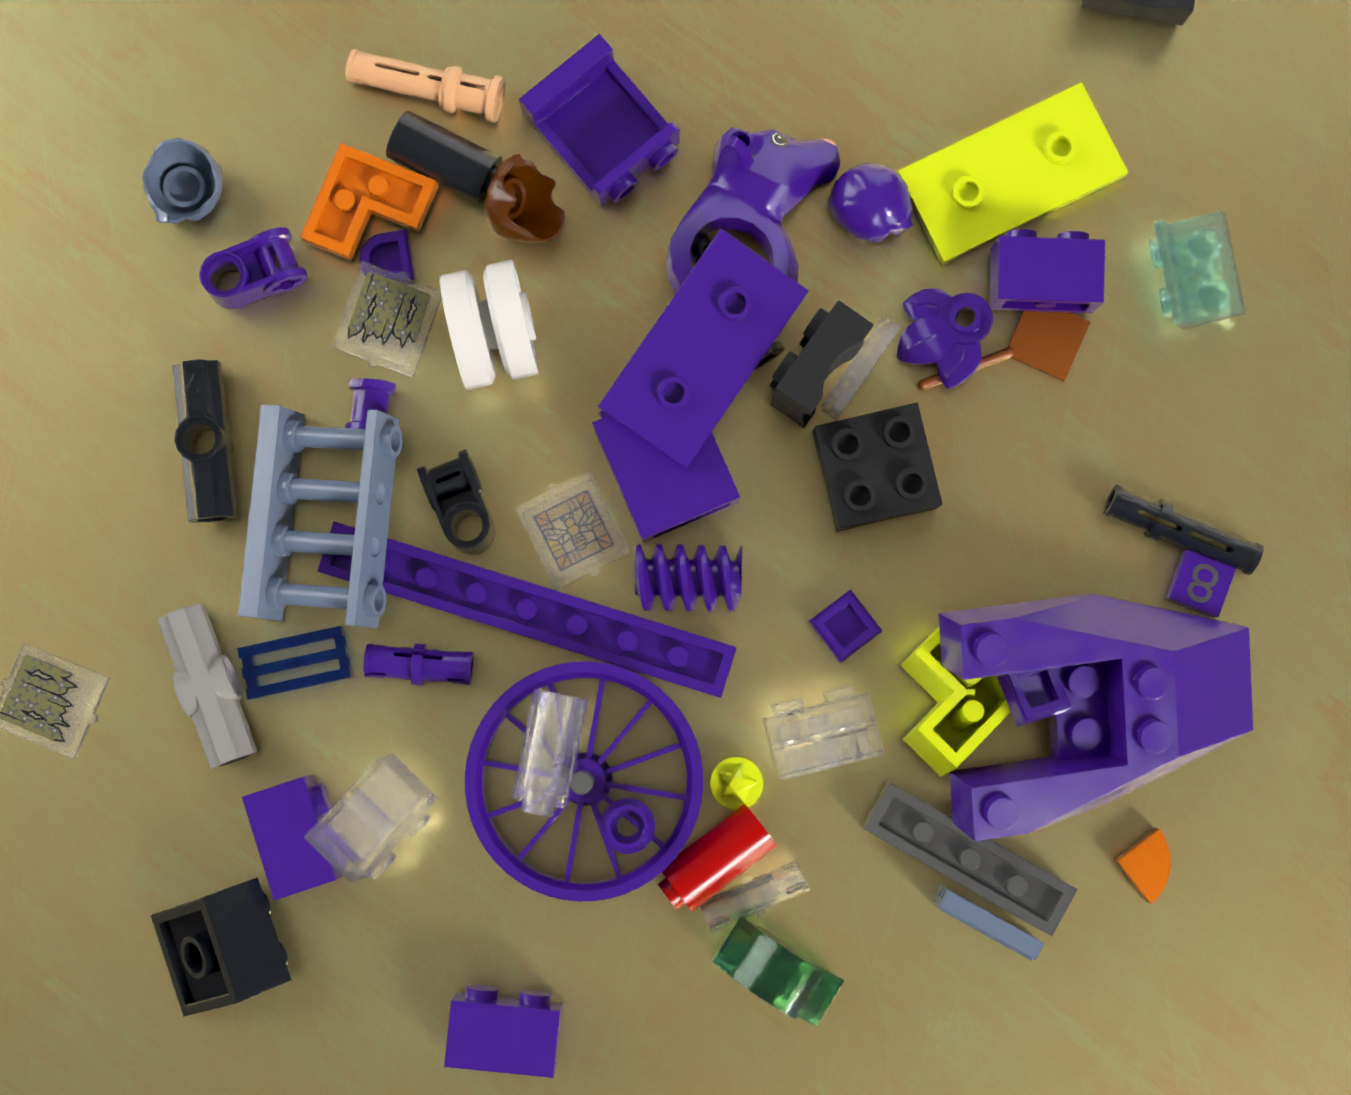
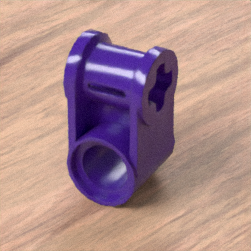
[199,227,309,309]

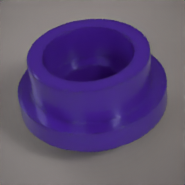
[600,798,655,854]

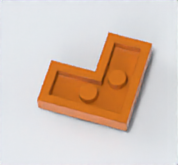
[300,143,439,261]

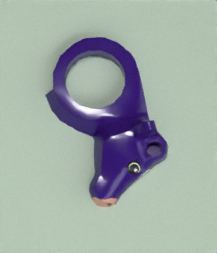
[666,127,840,293]

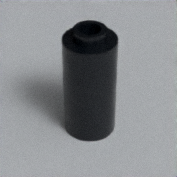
[386,110,502,204]

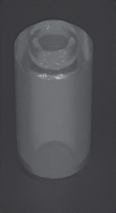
[512,689,588,817]

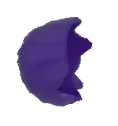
[828,163,913,243]

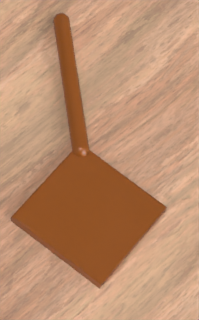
[917,311,1091,390]

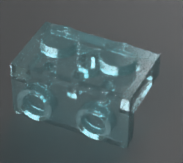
[1149,210,1246,329]

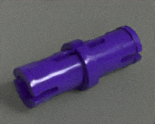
[363,643,474,686]

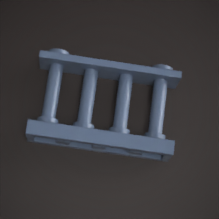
[238,404,403,629]

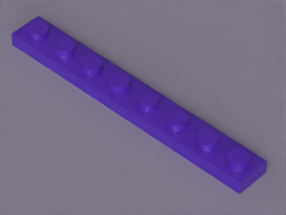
[317,521,737,698]

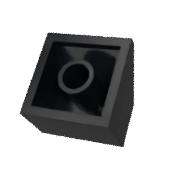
[150,877,292,1017]

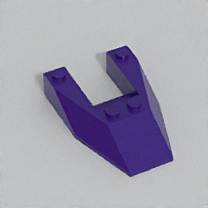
[938,593,1253,841]

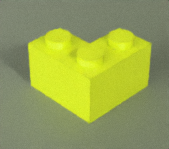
[900,627,1011,777]

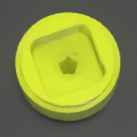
[710,756,763,810]

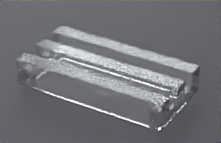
[821,317,901,421]

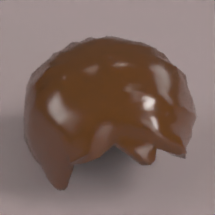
[484,154,565,243]

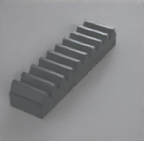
[862,781,1078,936]

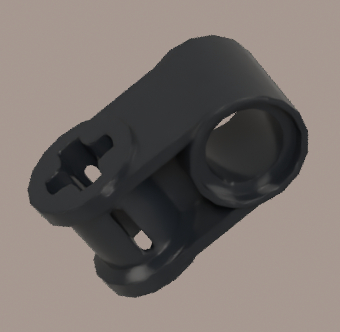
[417,449,496,555]

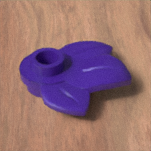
[897,288,993,389]

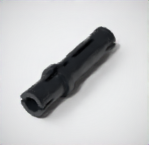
[1103,484,1264,575]

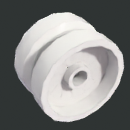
[439,259,539,390]

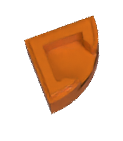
[1114,828,1171,904]

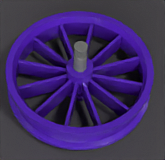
[465,661,703,902]

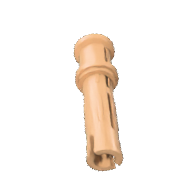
[345,49,506,123]

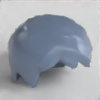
[142,138,222,224]

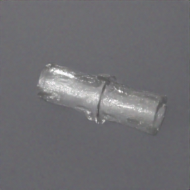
[700,859,810,933]

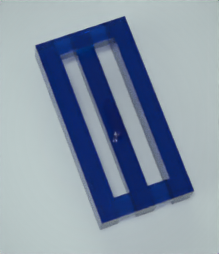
[237,626,354,700]

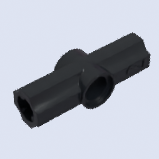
[172,359,237,523]

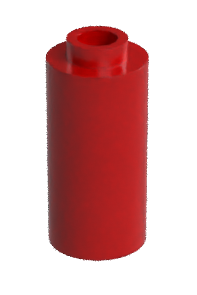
[657,804,777,912]

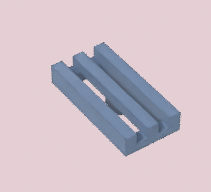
[933,885,1045,961]

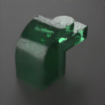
[712,916,844,1026]

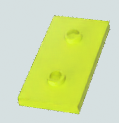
[897,82,1129,266]

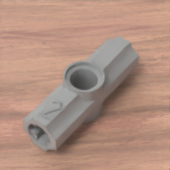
[158,603,257,769]

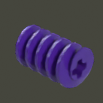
[635,544,742,612]

